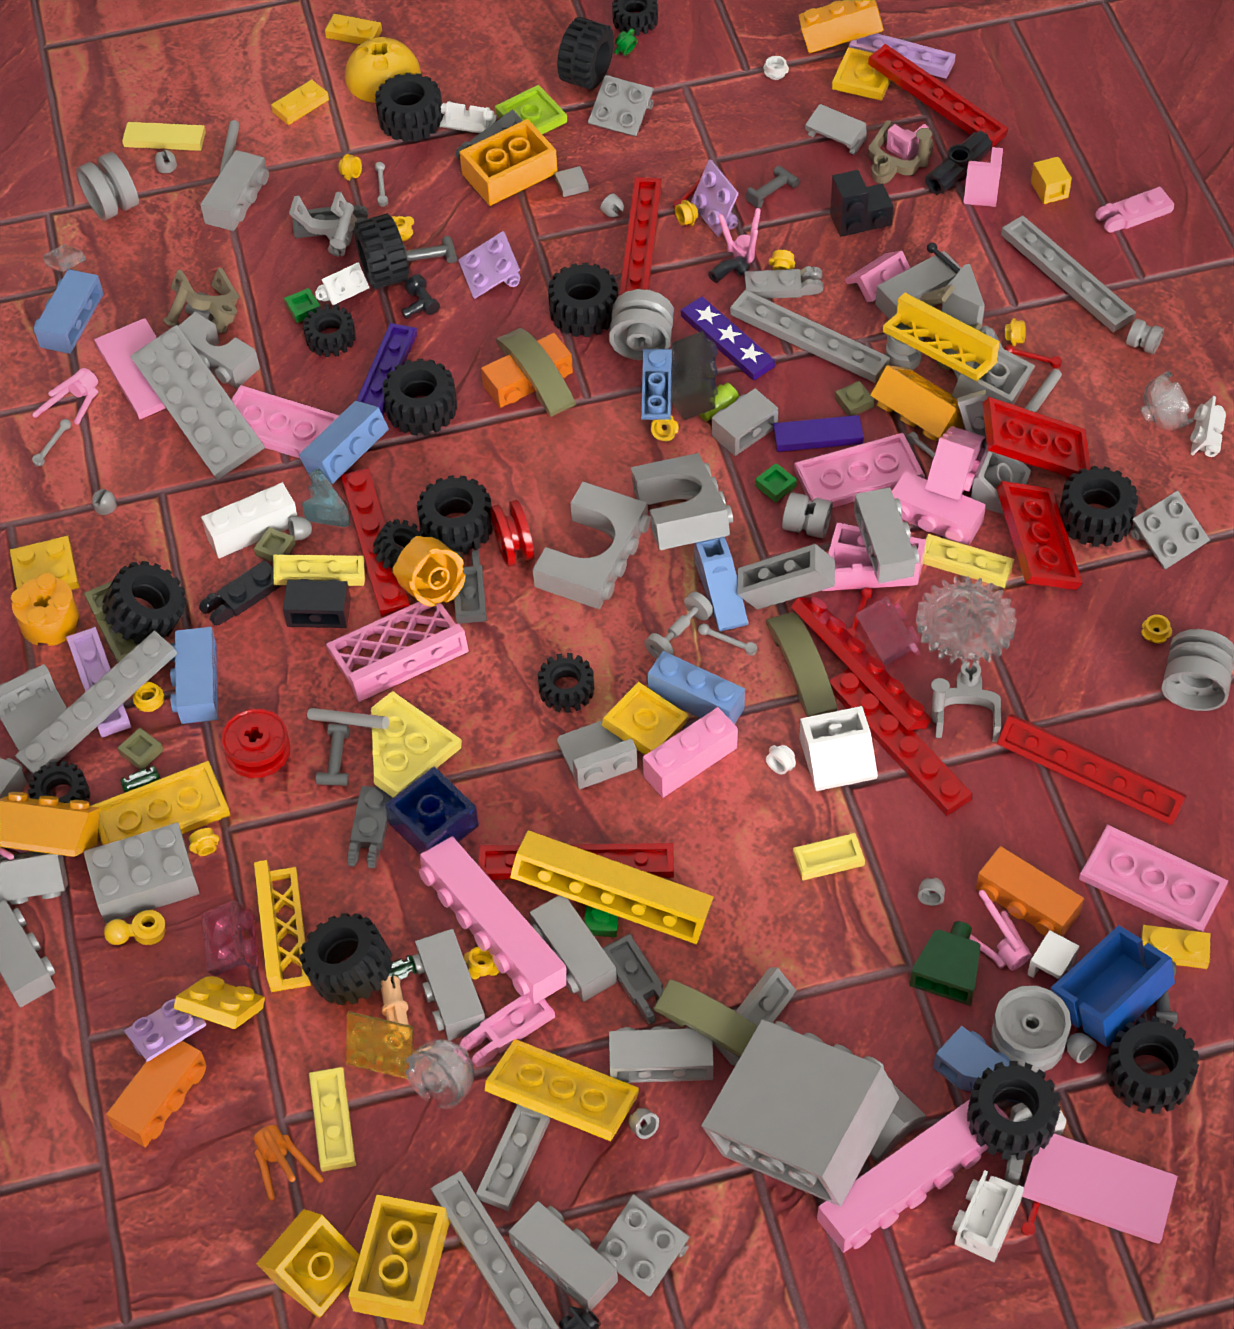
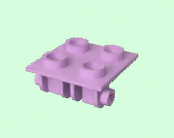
[691,159,739,237]
[458,231,521,299]
[124,999,207,1062]

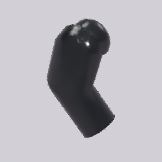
[708,256,750,283]

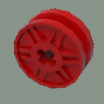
[490,499,534,567]
[221,708,290,778]

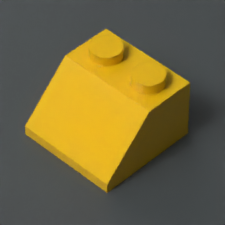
[256,1209,360,1318]

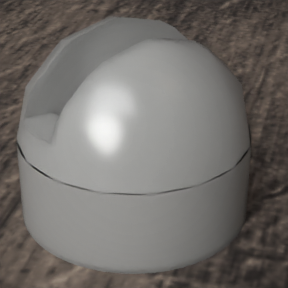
[155,150,177,173]
[600,193,624,218]
[92,489,117,515]
[289,517,312,541]
[918,878,945,906]
[1067,1033,1097,1063]
[628,1108,659,1139]

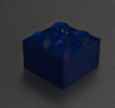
[385,766,479,854]

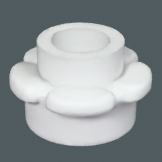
[763,56,789,80]
[766,745,796,774]

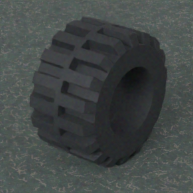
[557,17,614,90]
[375,73,443,142]
[354,213,409,289]
[548,262,618,337]
[383,358,457,436]
[1059,466,1138,547]
[417,475,493,555]
[102,561,187,644]
[300,913,392,1005]
[1106,1017,1199,1114]
[967,1061,1061,1160]

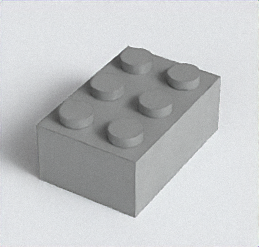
[83,822,200,924]

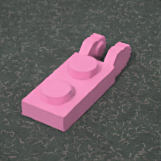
[1095,187,1174,233]
[460,995,555,1067]

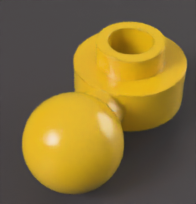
[104,910,166,945]

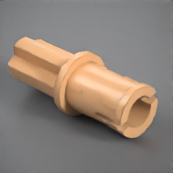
[380,976,411,1042]

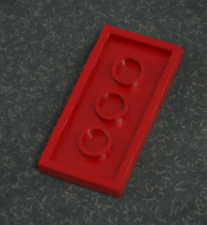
[982,397,1091,477]
[996,481,1083,590]

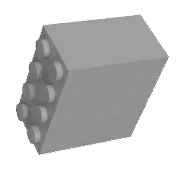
[701,1019,899,1207]

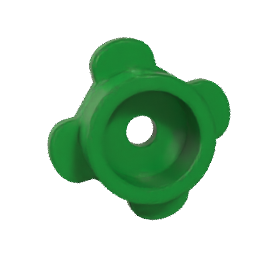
[614,28,638,56]

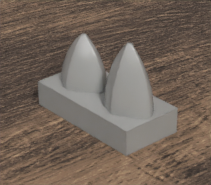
[957,390,988,449]

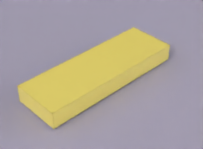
[122,122,206,151]
[923,534,1014,588]
[273,555,365,586]
[309,1067,356,1172]

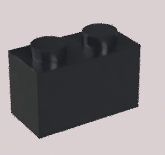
[283,579,351,628]

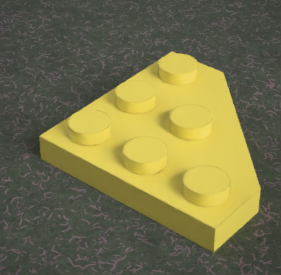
[371,691,462,801]

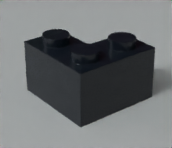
[830,170,894,237]

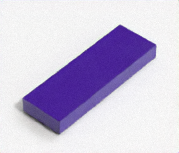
[773,415,864,452]

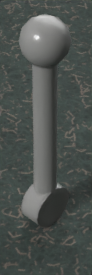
[374,162,388,207]
[32,419,71,466]
[907,431,935,459]
[698,623,757,656]

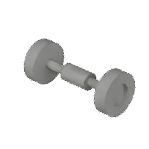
[644,591,713,659]

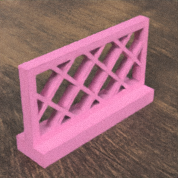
[326,602,469,702]

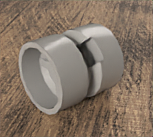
[885,323,924,370]
[782,492,833,539]

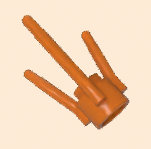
[253,1125,324,1201]

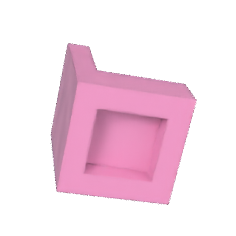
[886,124,929,160]

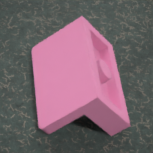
[964,147,1003,207]
[845,250,910,302]

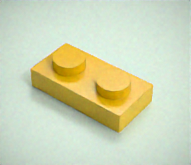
[325,14,382,44]
[271,79,329,125]
[1141,925,1210,969]

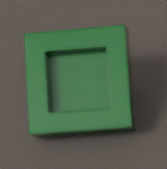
[284,288,321,323]
[755,463,797,503]
[584,905,619,937]

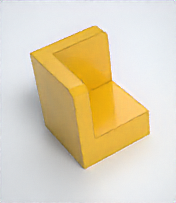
[1031,157,1072,204]

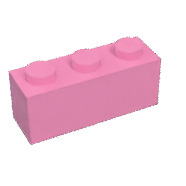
[892,471,986,546]
[643,707,738,798]

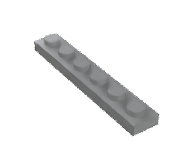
[1001,215,1136,333]
[730,290,890,383]
[15,630,177,774]
[430,1171,559,1329]

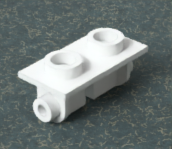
[440,101,497,133]
[315,262,369,305]
[1190,396,1226,457]

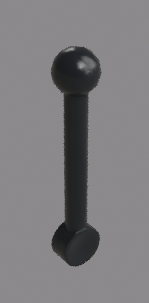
[927,242,960,274]

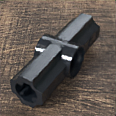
[925,130,993,195]

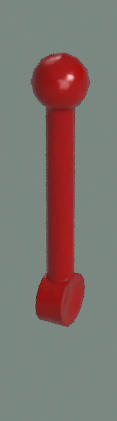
[673,172,703,210]
[1004,344,1062,368]
[846,587,873,638]
[1021,1201,1040,1237]

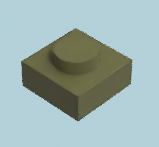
[835,381,875,416]
[254,527,296,562]
[117,728,164,770]

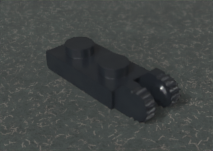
[199,560,283,626]

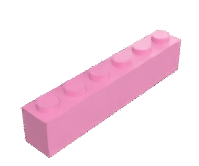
[419,836,566,1005]
[817,1099,1011,1253]

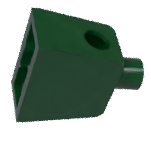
[909,921,981,1006]

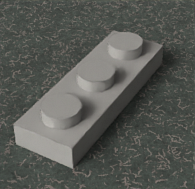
[712,967,797,1066]
[476,1104,550,1212]

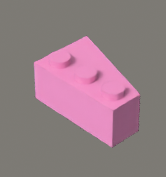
[925,426,985,500]
[822,523,926,591]

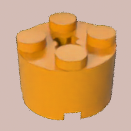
[393,536,465,606]
[11,573,80,646]

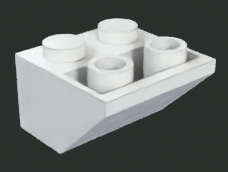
[799,706,878,791]

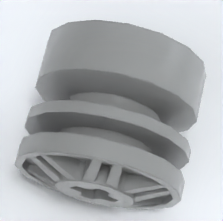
[1161,629,1234,711]

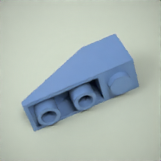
[641,349,672,420]
[694,536,748,632]
[933,1026,1021,1103]

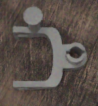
[289,192,357,257]
[930,662,1001,742]

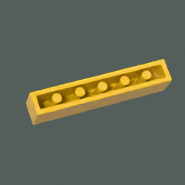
[510,830,714,944]

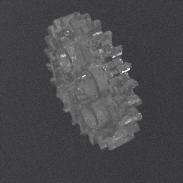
[916,576,1017,664]

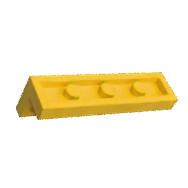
[883,293,1000,382]
[254,860,311,992]

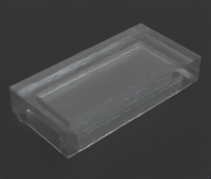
[43,244,87,272]

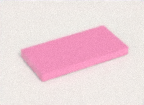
[94,318,166,420]
[231,385,339,459]
[794,433,925,508]
[1079,825,1229,932]
[1022,1134,1178,1244]

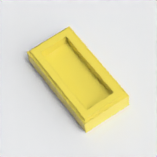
[793,833,865,881]

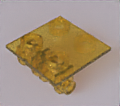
[346,1011,418,1079]

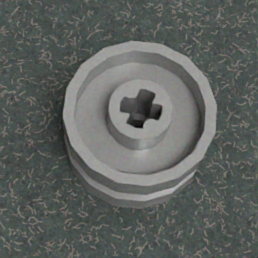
[76,151,139,221]
[609,289,674,360]
[990,986,1071,1072]

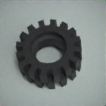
[612,0,658,36]
[303,305,356,357]
[373,519,425,573]
[538,653,594,713]
[28,761,90,804]

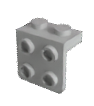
[0,664,67,751]
[557,720,637,790]

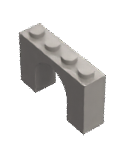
[630,453,733,550]
[533,482,651,610]

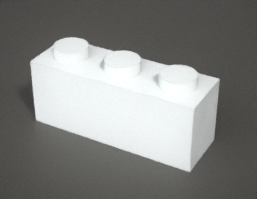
[201,482,298,559]

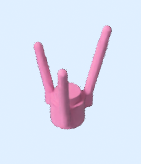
[718,208,761,263]
[32,368,98,424]
[969,890,1032,971]

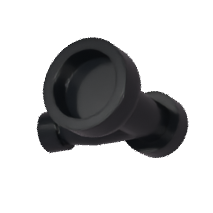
[401,274,440,319]

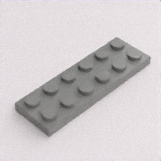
[130,325,265,480]

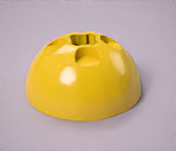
[345,37,421,103]

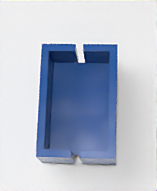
[1051,925,1175,1047]

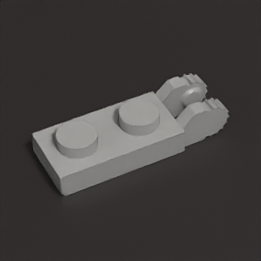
[745,266,824,299]

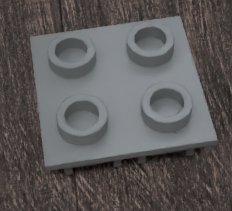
[588,75,654,137]
[1131,490,1210,570]
[596,1194,690,1297]

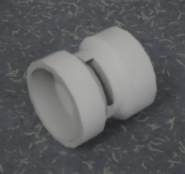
[1126,318,1164,355]

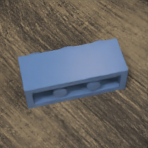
[34,269,104,354]
[299,401,389,484]
[170,627,219,724]
[648,651,745,724]

